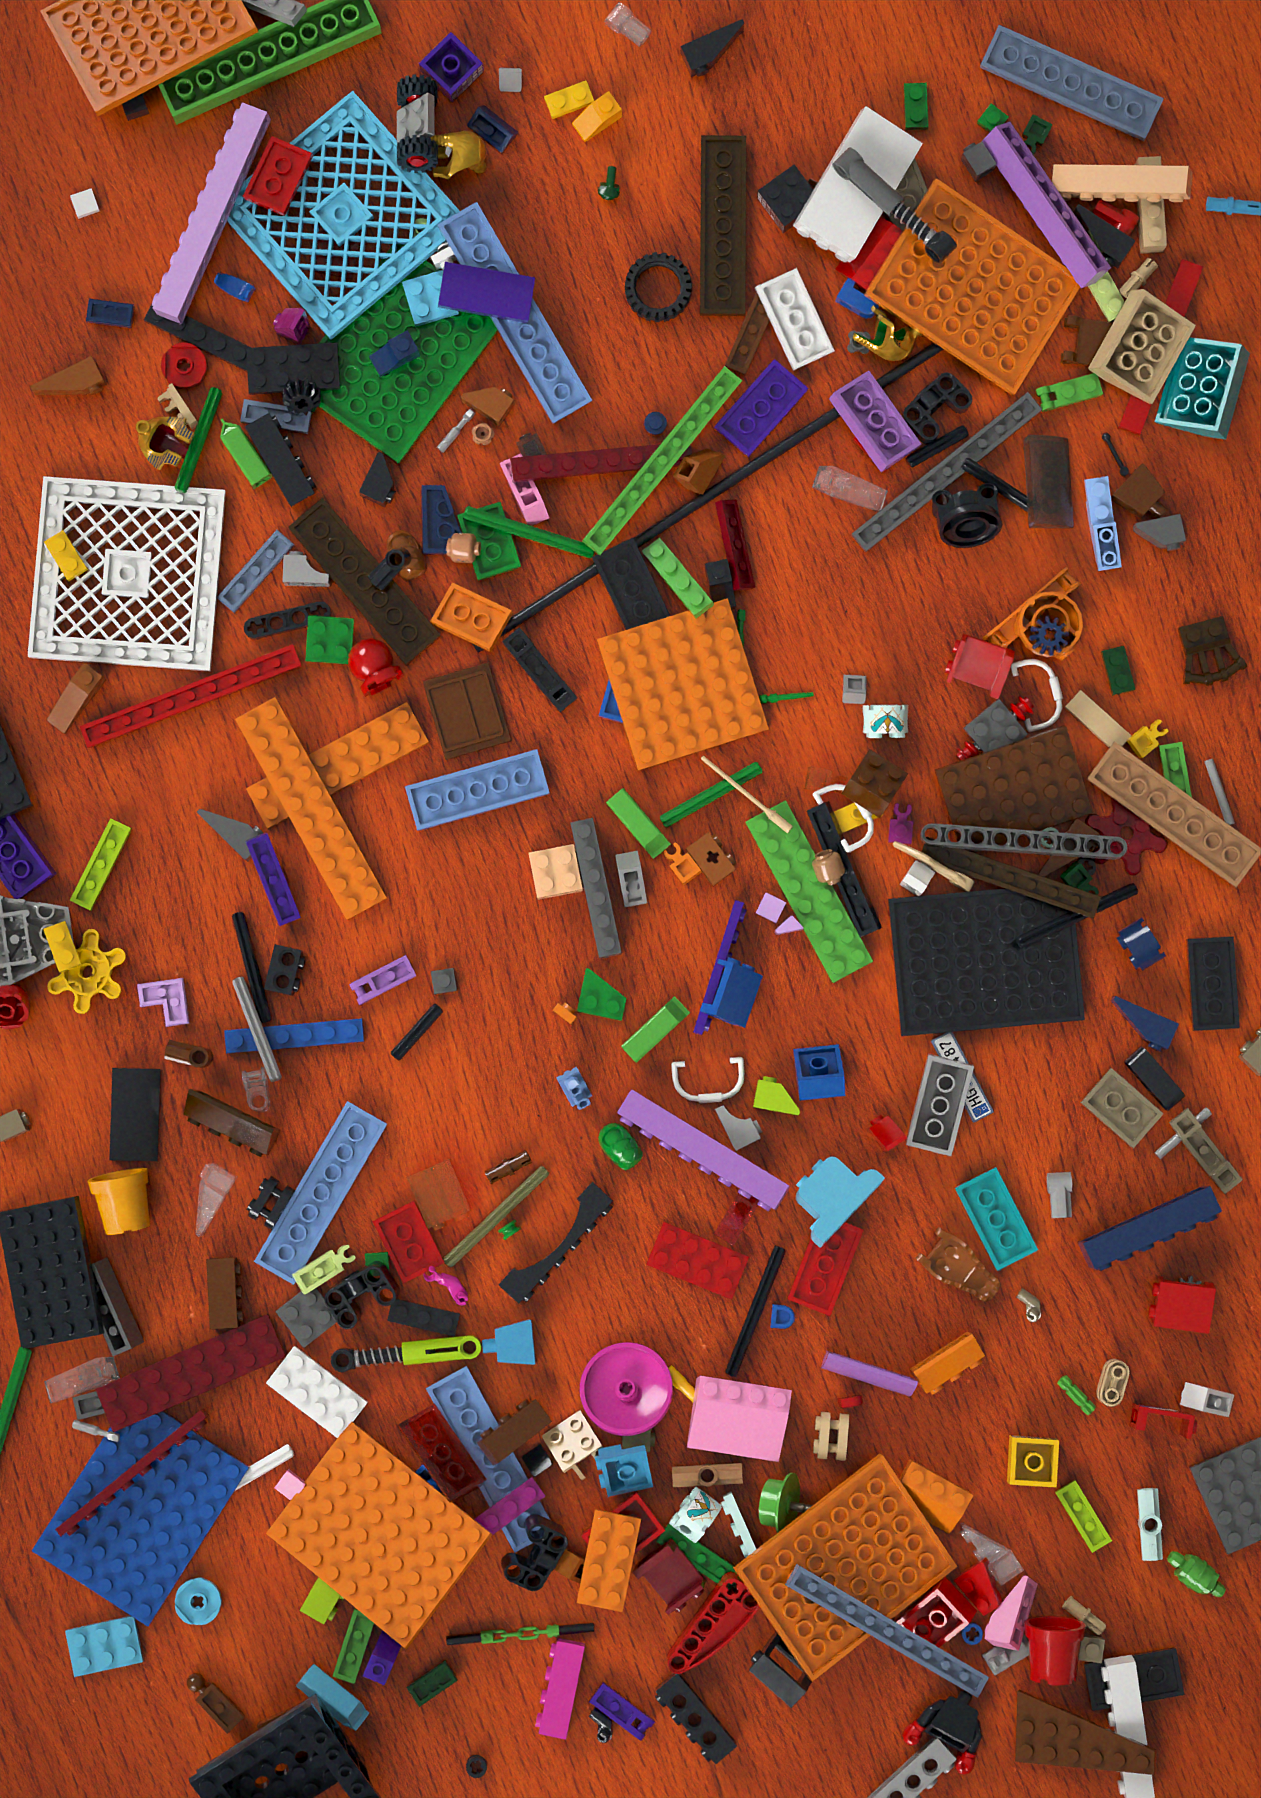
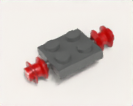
[956,696,1034,761]

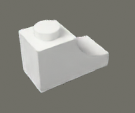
[899,860,935,896]

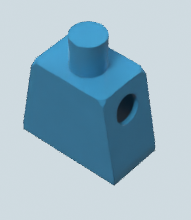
[482,1319,536,1365]

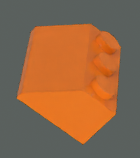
[910,1331,985,1395]
[899,1459,973,1534]

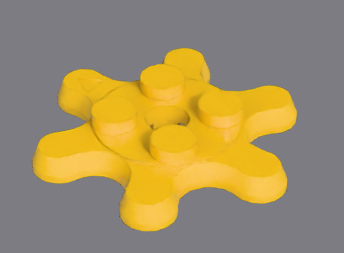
[47,929,126,1014]

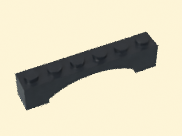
[498,1182,613,1304]

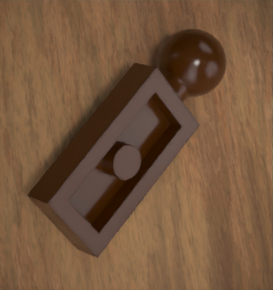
[187,1673,245,1734]

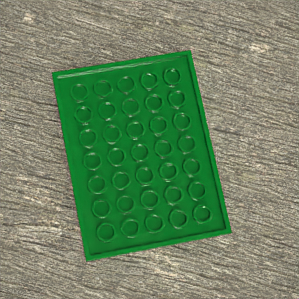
[319,244,498,464]

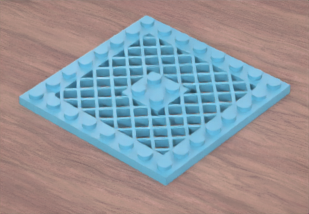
[227,91,460,340]

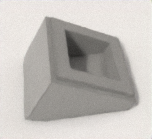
[499,68,522,92]
[842,675,866,704]

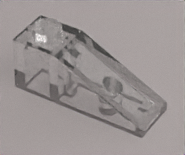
[812,466,888,512]
[196,1163,237,1237]
[44,1357,120,1403]

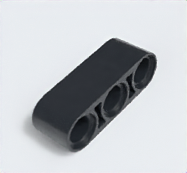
[1124,1046,1185,1111]

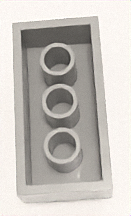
[906,1053,974,1156]

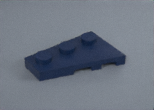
[421,485,462,554]

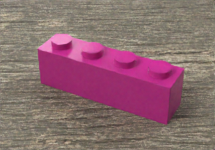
[535,1638,585,1740]

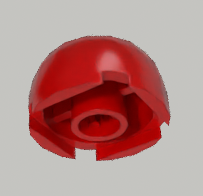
[0,984,31,1029]

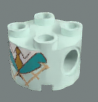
[863,705,909,738]
[669,1487,722,1543]

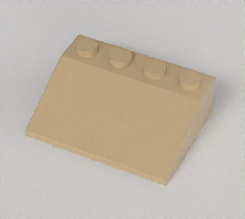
[1088,289,1196,404]

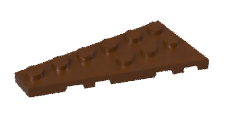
[1015,1689,1156,1775]

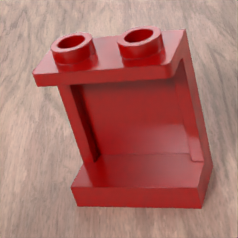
[1148,1276,1216,1334]

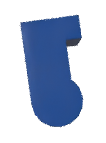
[835,278,879,319]

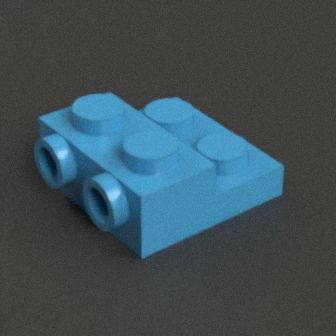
[595,1444,653,1497]

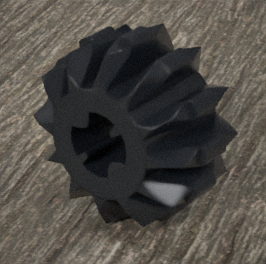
[283,377,321,416]

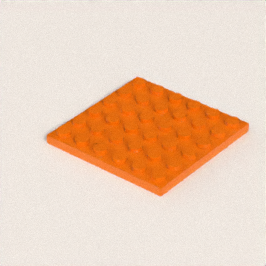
[597,598,769,771]

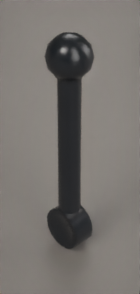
[1102,433,1129,476]

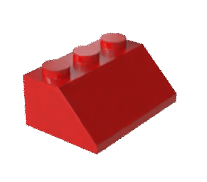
[835,217,903,292]

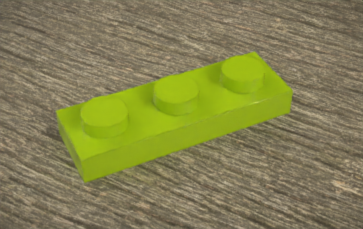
[1055,1480,1112,1553]

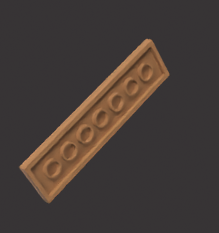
[1087,742,1261,887]

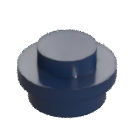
[644,412,667,435]

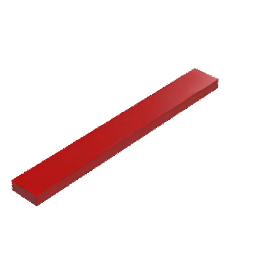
[1118,259,1203,435]

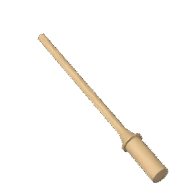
[701,756,793,833]

